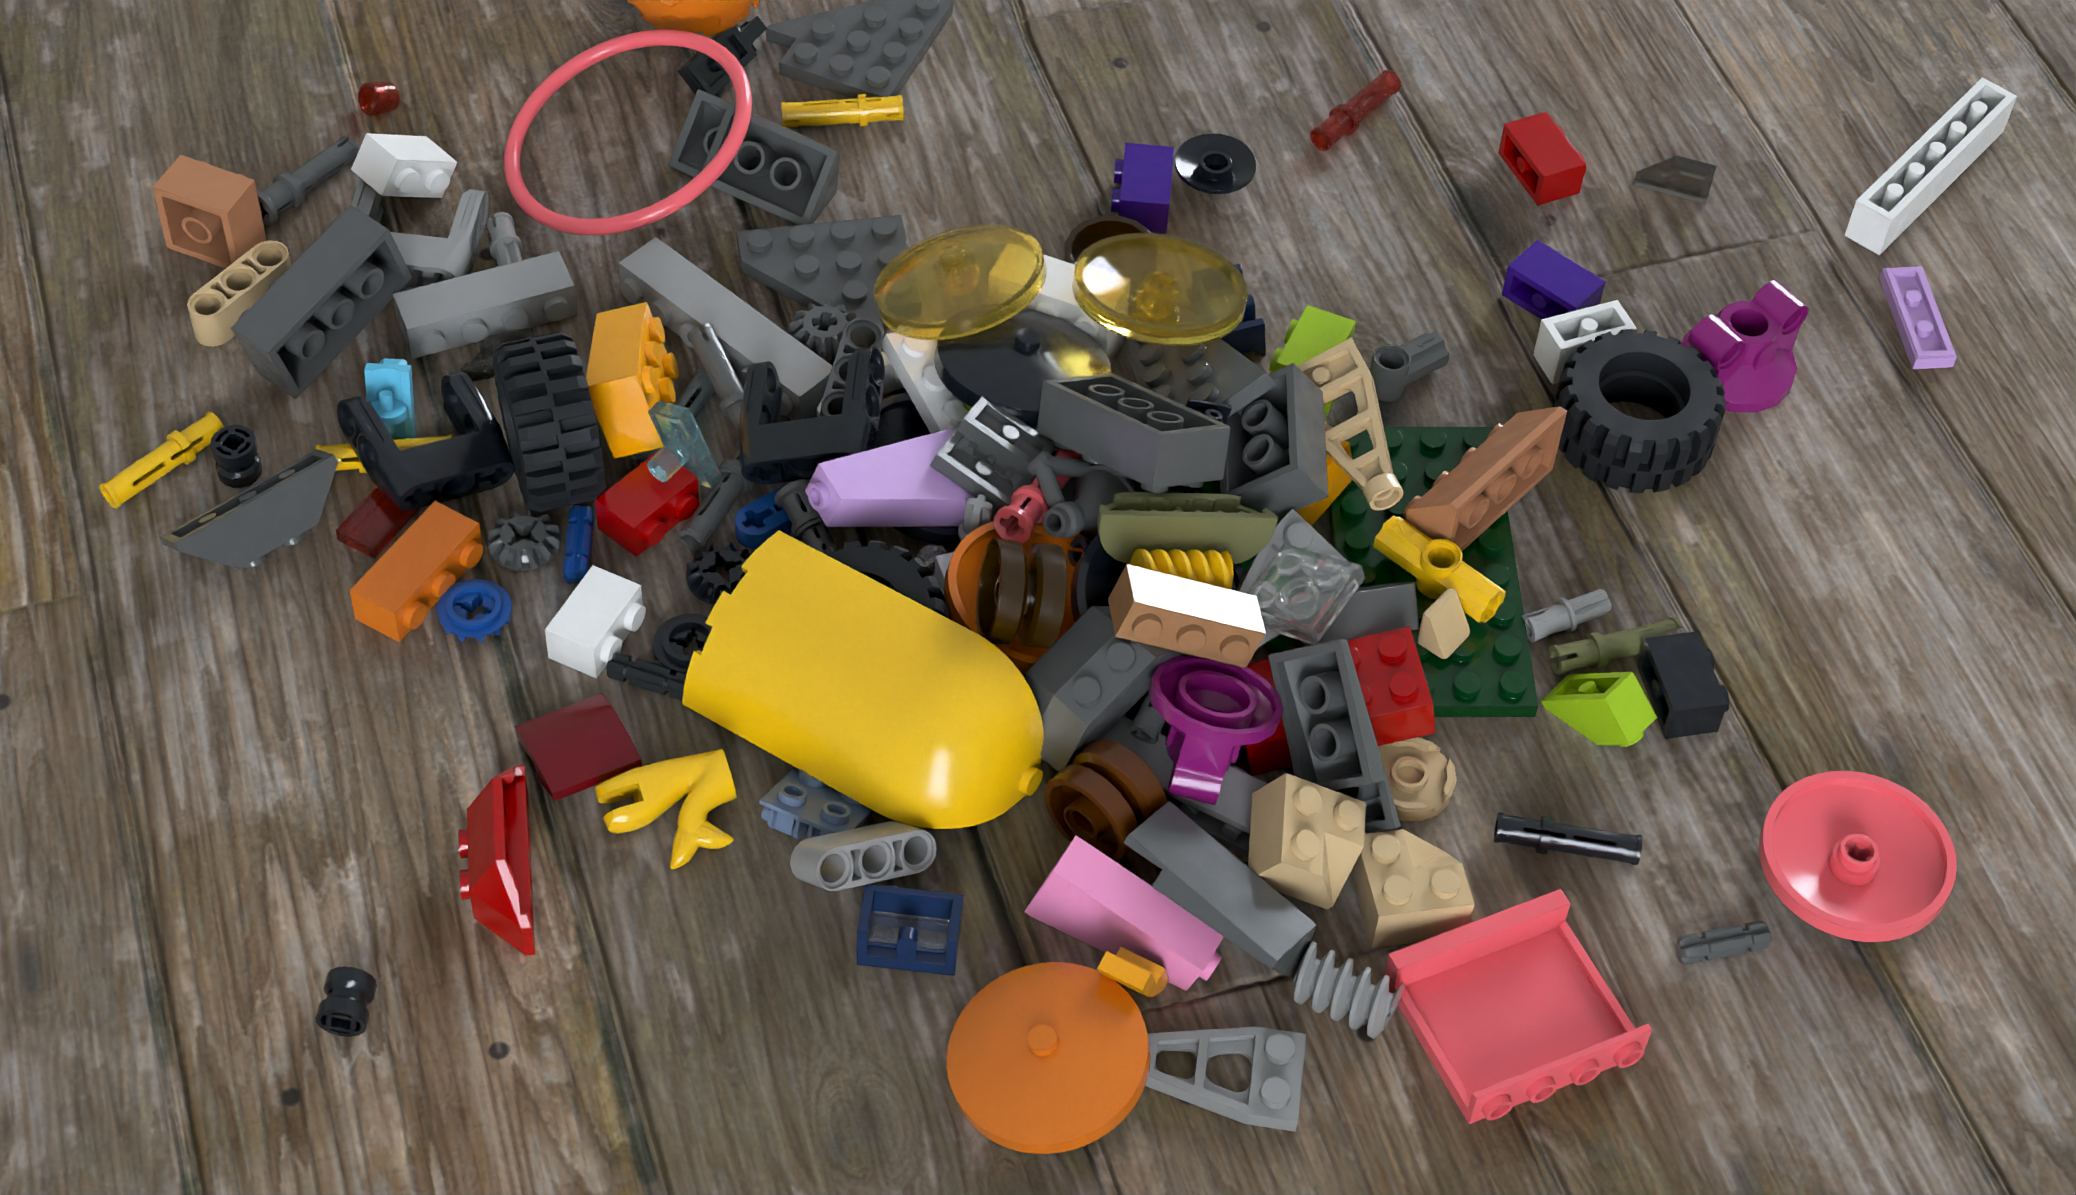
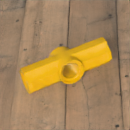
[1373,515,1506,623]

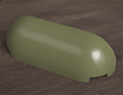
[1097,492,1278,565]

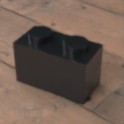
[1637,631,1729,739]

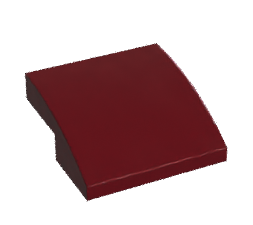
[514,693,643,801]

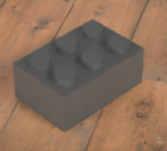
[1220,363,1328,518]

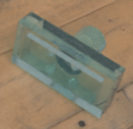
[647,401,722,488]

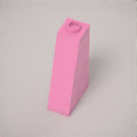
[1024,836,1224,991]

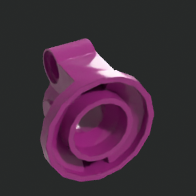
[1681,280,1809,412]
[1149,655,1283,805]

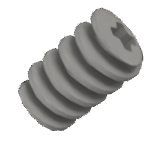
[1293,941,1404,1039]

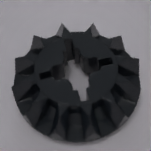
[686,542,750,605]
[653,614,712,673]

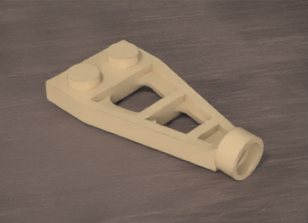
[1297,338,1404,511]

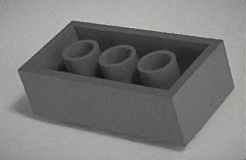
[231,205,413,399]
[1037,373,1231,493]

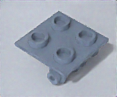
[759,767,874,840]

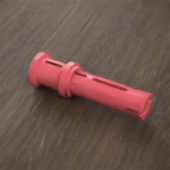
[994,448,1083,544]

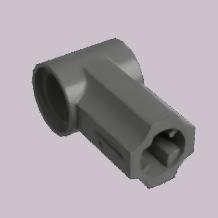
[1370,331,1449,402]

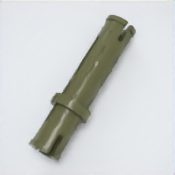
[1548,617,1685,675]

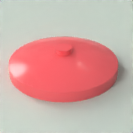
[1759,771,1957,942]

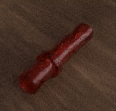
[1310,70,1401,151]

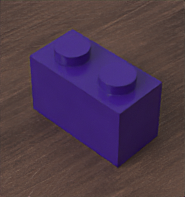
[1111,143,1174,234]
[1502,240,1606,320]

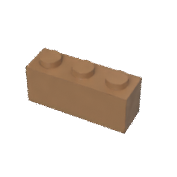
[1108,564,1266,668]

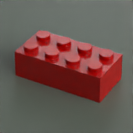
[1244,626,1435,776]

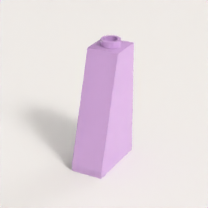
[805,428,976,527]

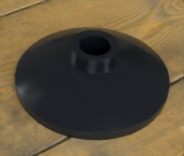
[1175,134,1256,194]

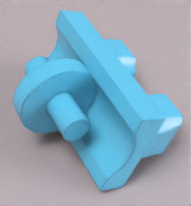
[364,358,416,439]

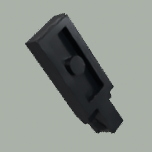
[677,16,767,96]

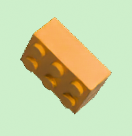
[586,302,679,459]

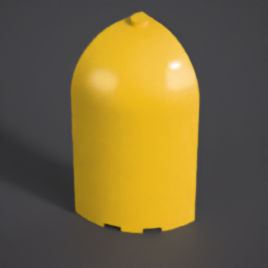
[682,531,1044,829]

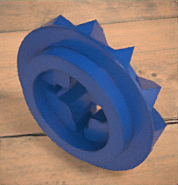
[437,579,512,643]

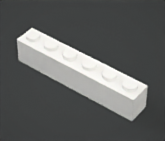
[1845,77,2017,255]

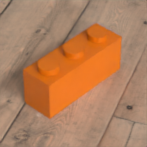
[349,501,483,643]

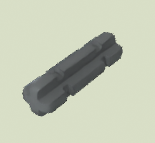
[1675,921,1772,965]

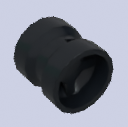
[210,425,262,488]
[315,966,377,1037]

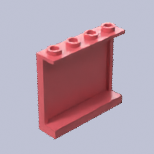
[1384,889,1652,1124]

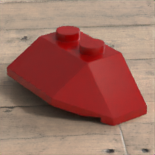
[458,765,535,955]

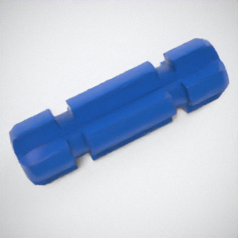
[563,505,594,584]

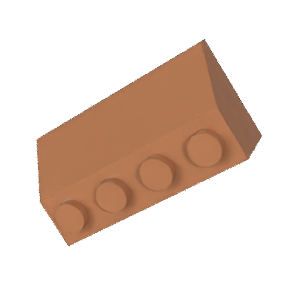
[1403,406,1567,552]

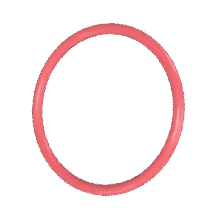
[504,29,752,236]

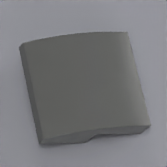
[930,396,1057,512]

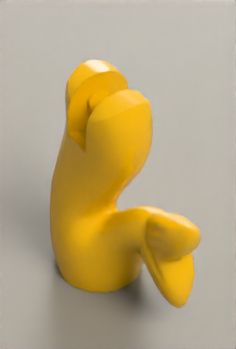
[595,749,737,869]

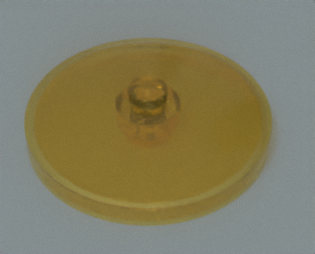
[874,224,1047,340]
[1072,233,1248,346]

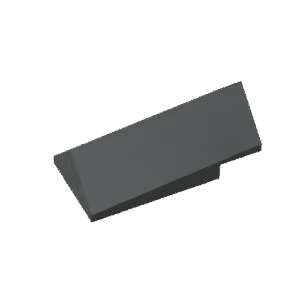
[668,89,840,225]
[1268,639,1401,833]
[1123,801,1317,979]

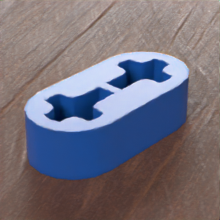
[735,486,792,549]

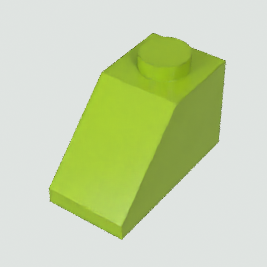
[1541,672,1657,747]

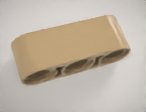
[187,240,291,347]

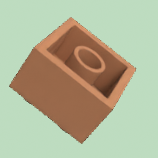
[153,155,267,268]

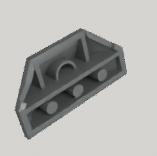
[160,449,338,569]
[1025,606,1185,772]

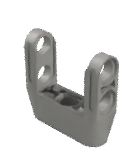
[351,179,489,291]

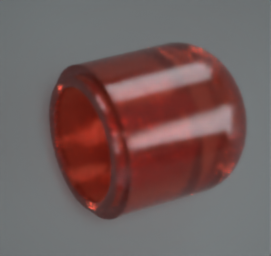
[358,81,400,116]

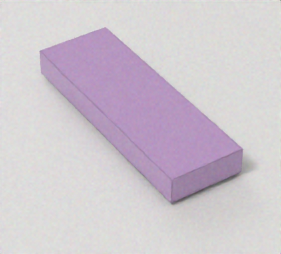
[1879,266,1957,369]

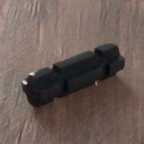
[606,651,687,700]

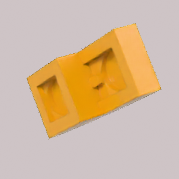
[1097,947,1169,997]

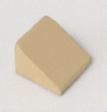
[1417,588,1470,659]

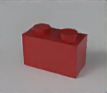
[1498,111,1587,206]
[595,450,699,557]

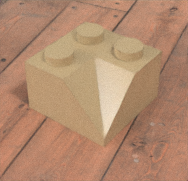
[1248,773,1366,909]
[1350,829,1475,948]

